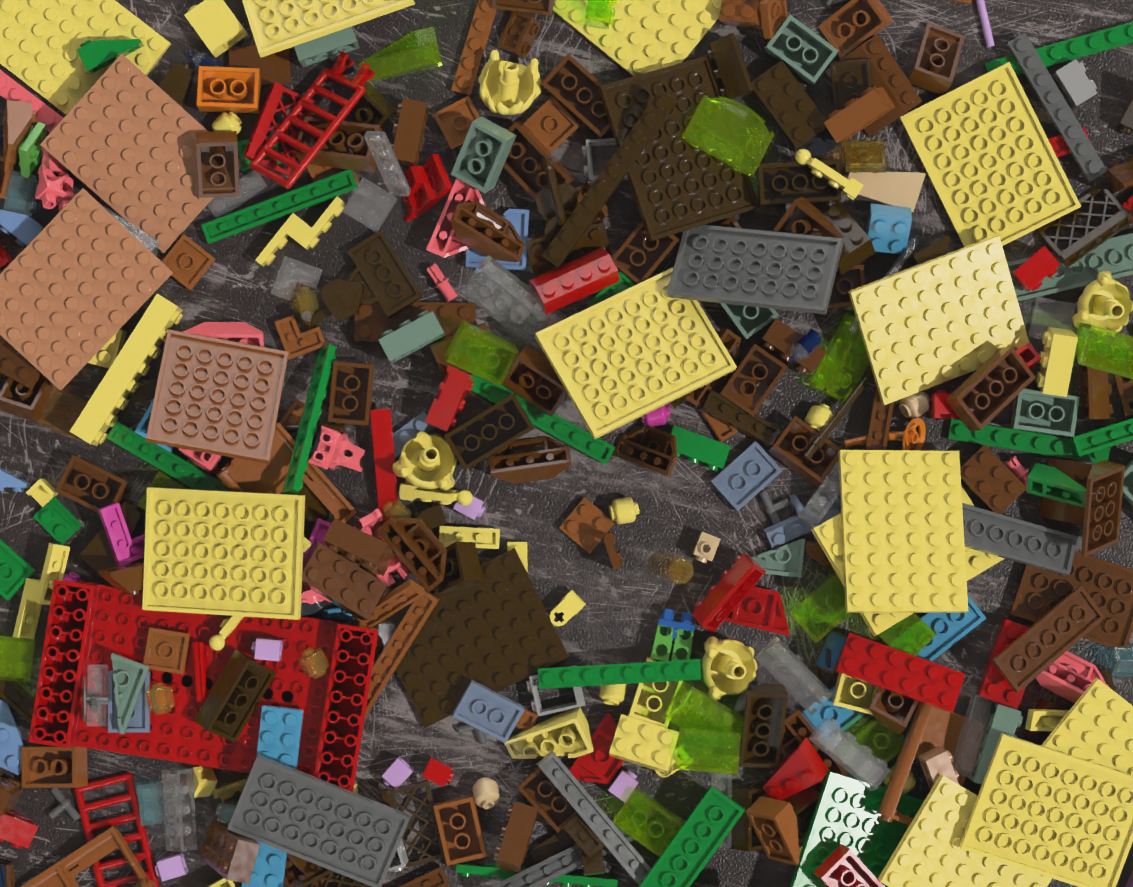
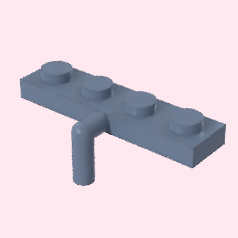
[764,494,841,549]

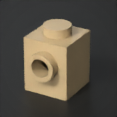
[692,531,721,563]

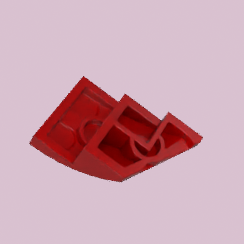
[401,154,452,221]

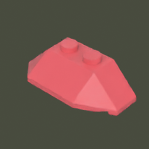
[426,178,484,258]
[183,322,264,347]
[1036,651,1110,703]

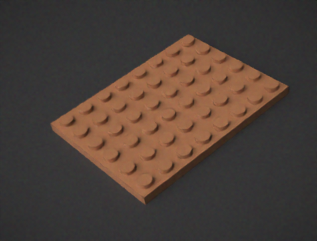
[40,53,241,253]
[0,188,173,391]

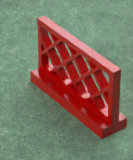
[242,81,318,176]

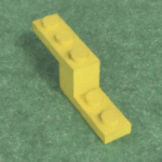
[256,196,345,267]
[13,543,70,641]
[1025,709,1069,731]

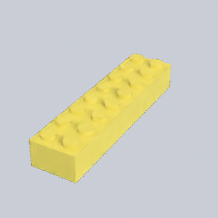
[70,294,183,446]

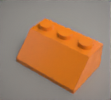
[197,66,261,114]

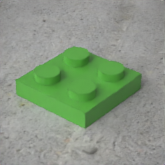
[18,122,47,178]

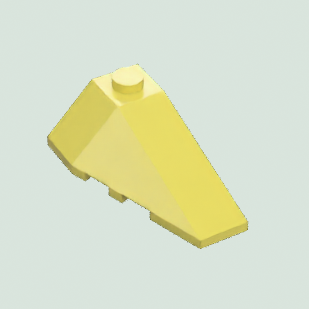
[504,707,593,759]

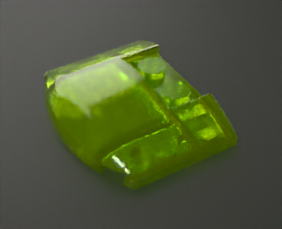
[682,95,774,176]

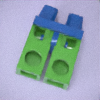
[650,608,695,661]

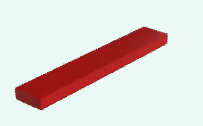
[370,408,400,526]

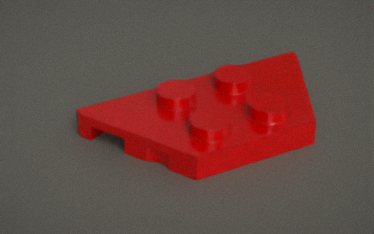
[724,586,790,636]
[569,712,624,784]

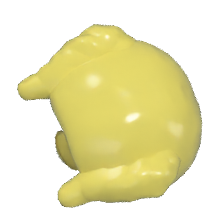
[478,50,542,115]
[1072,270,1133,336]
[392,431,457,491]
[701,636,758,700]

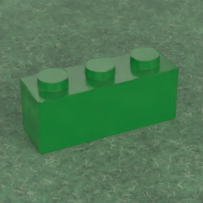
[670,425,731,471]

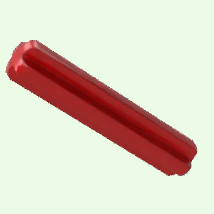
[192,641,207,702]

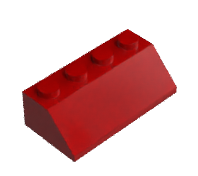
[529,248,619,315]
[692,553,766,632]

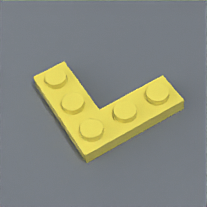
[437,526,500,586]

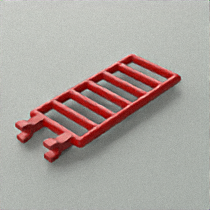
[249,51,376,189]
[74,772,160,887]

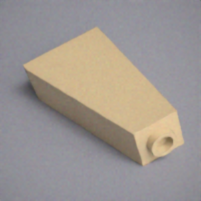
[844,171,926,214]

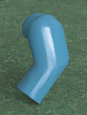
[322,607,352,621]

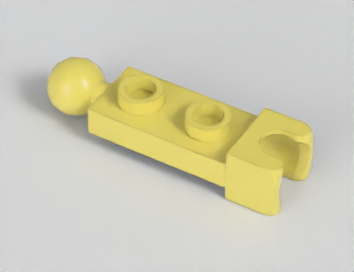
[795,149,864,200]
[399,480,473,506]
[209,616,244,651]

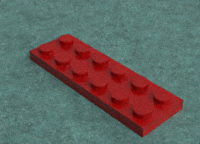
[835,632,965,713]

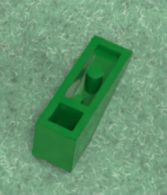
[77,39,144,74]
[1027,463,1086,508]

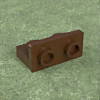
[497,11,541,59]

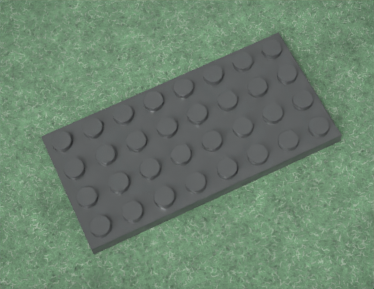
[667,225,844,314]
[227,754,411,887]

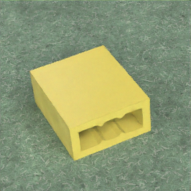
[185,0,248,58]

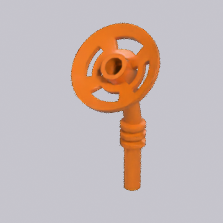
[844,418,926,451]

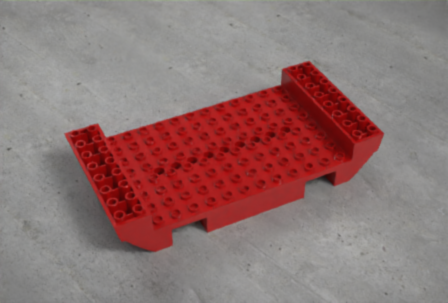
[29,580,378,792]

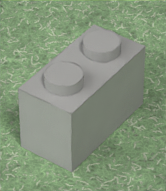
[1052,59,1097,108]

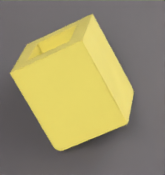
[26,479,58,507]
[186,766,218,798]

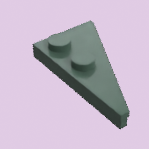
[731,539,805,578]
[111,653,150,735]

